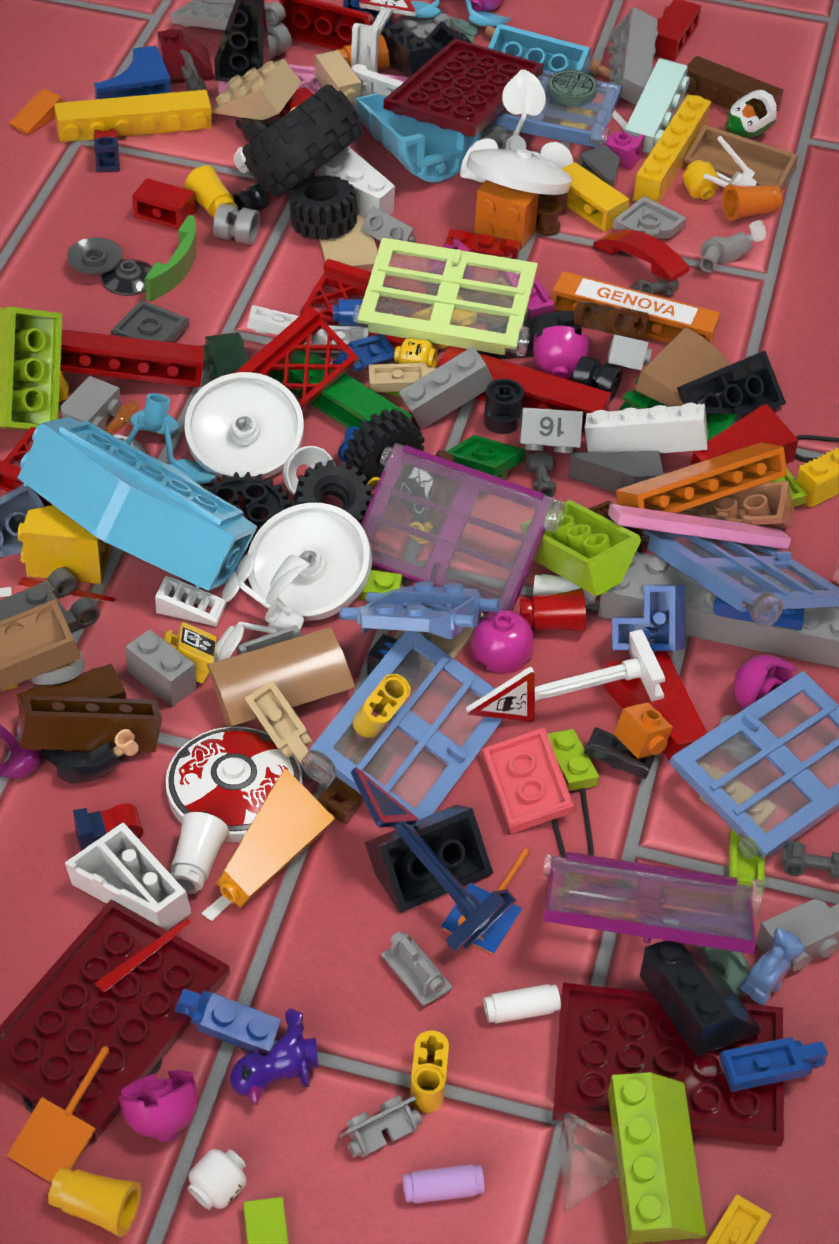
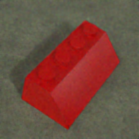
[279,0,375,50]

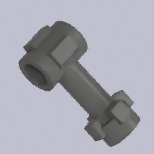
[629,277,679,296]
[526,452,557,498]
[781,841,839,879]

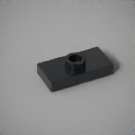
[584,727,656,780]

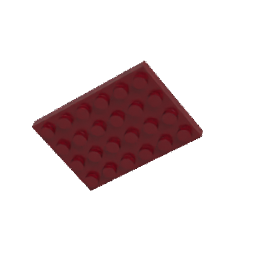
[383,39,544,137]
[0,899,230,1140]
[552,982,784,1147]

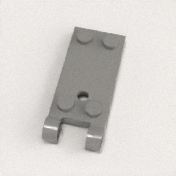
[169,0,286,30]

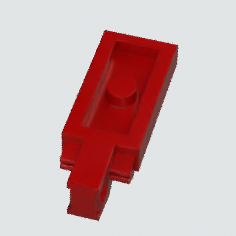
[444,229,520,260]

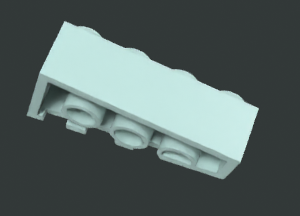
[625,58,690,154]

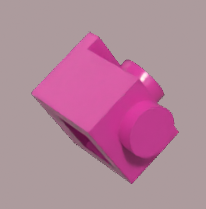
[603,131,645,170]

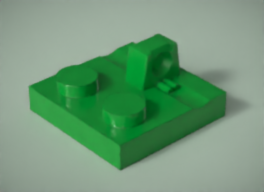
[446,435,525,480]

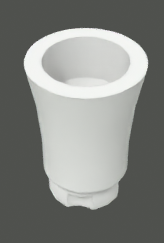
[170,812,229,894]

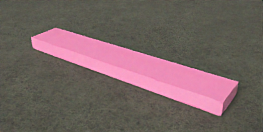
[608,504,791,549]

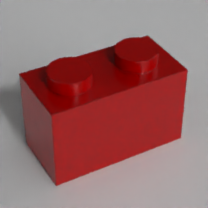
[132,178,195,230]

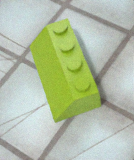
[0,307,62,431]
[520,500,641,596]
[608,1073,707,1244]

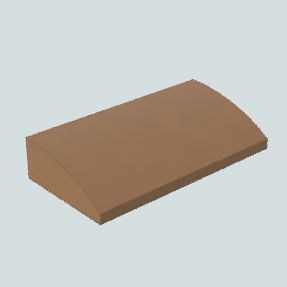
[683,124,798,191]
[635,327,729,407]
[0,599,81,691]
[207,627,355,727]

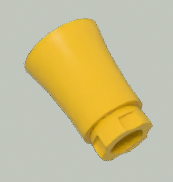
[184,165,238,218]
[48,1168,142,1237]

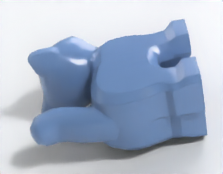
[740,928,805,1005]

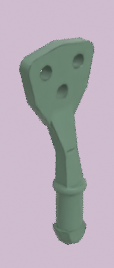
[449,18,478,44]

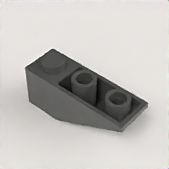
[568,451,664,493]

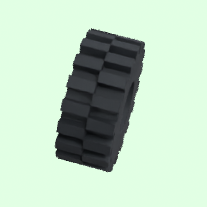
[345,409,425,483]
[293,460,373,525]

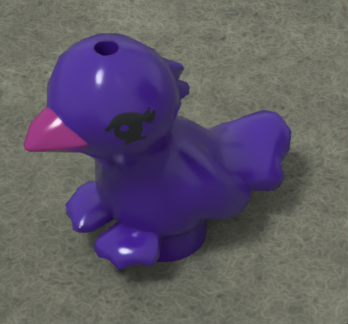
[230,1008,318,1105]

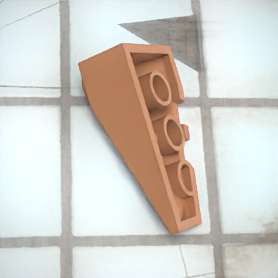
[677,481,795,530]

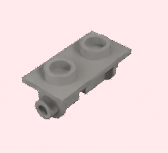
[361,206,416,243]
[381,931,453,1007]
[339,1095,422,1158]

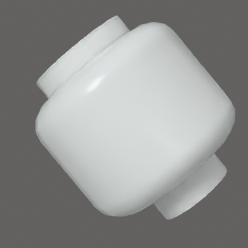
[187,1149,247,1210]

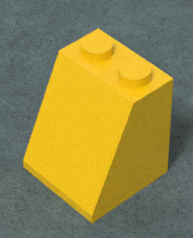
[18,505,112,584]

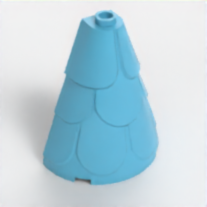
[355,93,482,182]

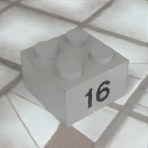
[519,407,583,453]

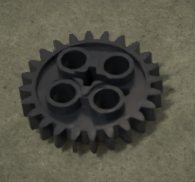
[203,472,292,552]

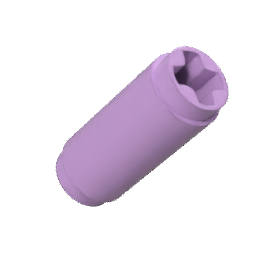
[403,1164,484,1204]

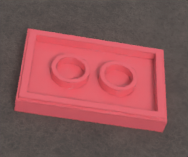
[481,727,576,834]

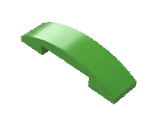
[145,215,197,301]

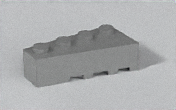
[608,7,658,105]

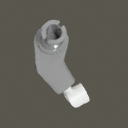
[700,220,767,272]

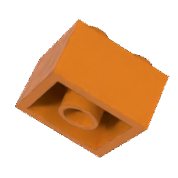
[474,180,539,250]

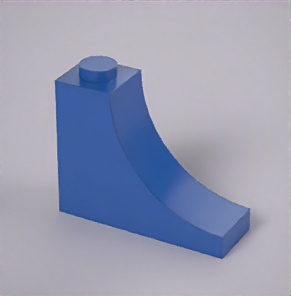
[94,45,171,100]

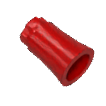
[519,588,586,632]

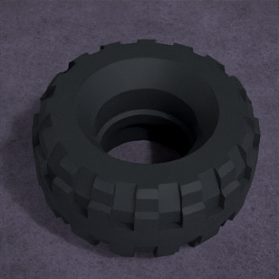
[242,84,363,197]

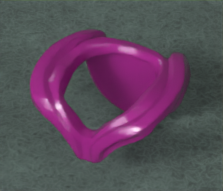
[0,725,41,779]

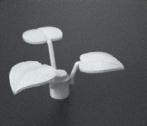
[460,70,573,183]
[214,554,310,662]

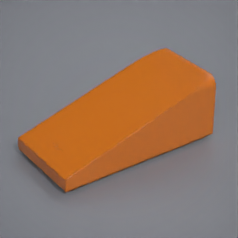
[9,88,62,135]

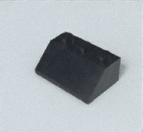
[381,24,438,78]
[365,805,493,912]
[640,940,761,1057]

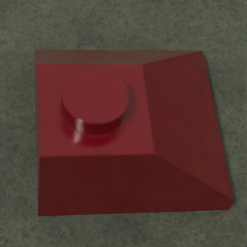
[157,29,215,84]

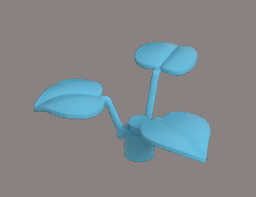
[411,0,511,27]
[123,393,217,484]

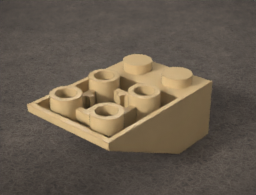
[211,58,302,120]

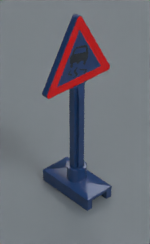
[350,767,516,951]

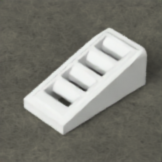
[155,576,227,627]

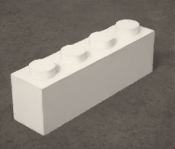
[585,403,708,453]

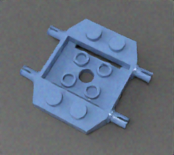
[340,581,501,640]

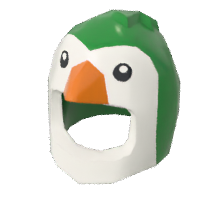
[725,90,776,139]

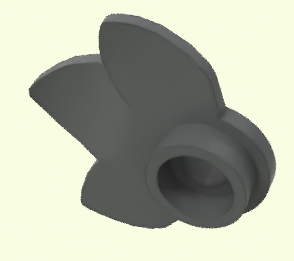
[180,50,207,91]

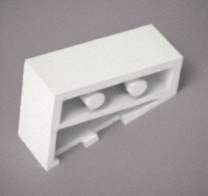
[315,146,395,218]
[65,822,192,931]

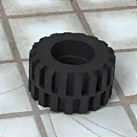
[289,175,357,240]

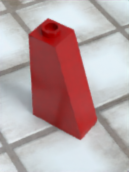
[691,404,799,465]
[602,651,707,761]

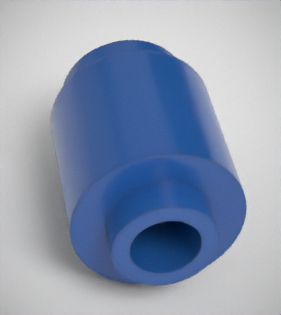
[333,299,368,327]

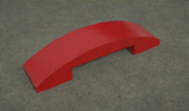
[593,229,690,282]

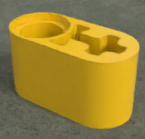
[352,674,410,738]
[410,1030,449,1113]

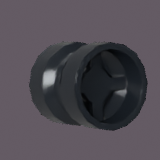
[232,183,269,211]

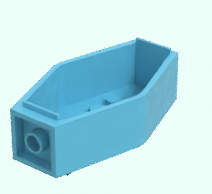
[18,417,257,591]

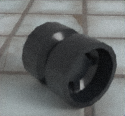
[572,355,623,402]
[483,379,524,434]

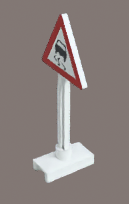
[351,0,416,73]
[466,629,665,722]

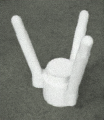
[703,136,757,188]

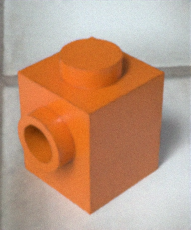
[613,702,673,759]

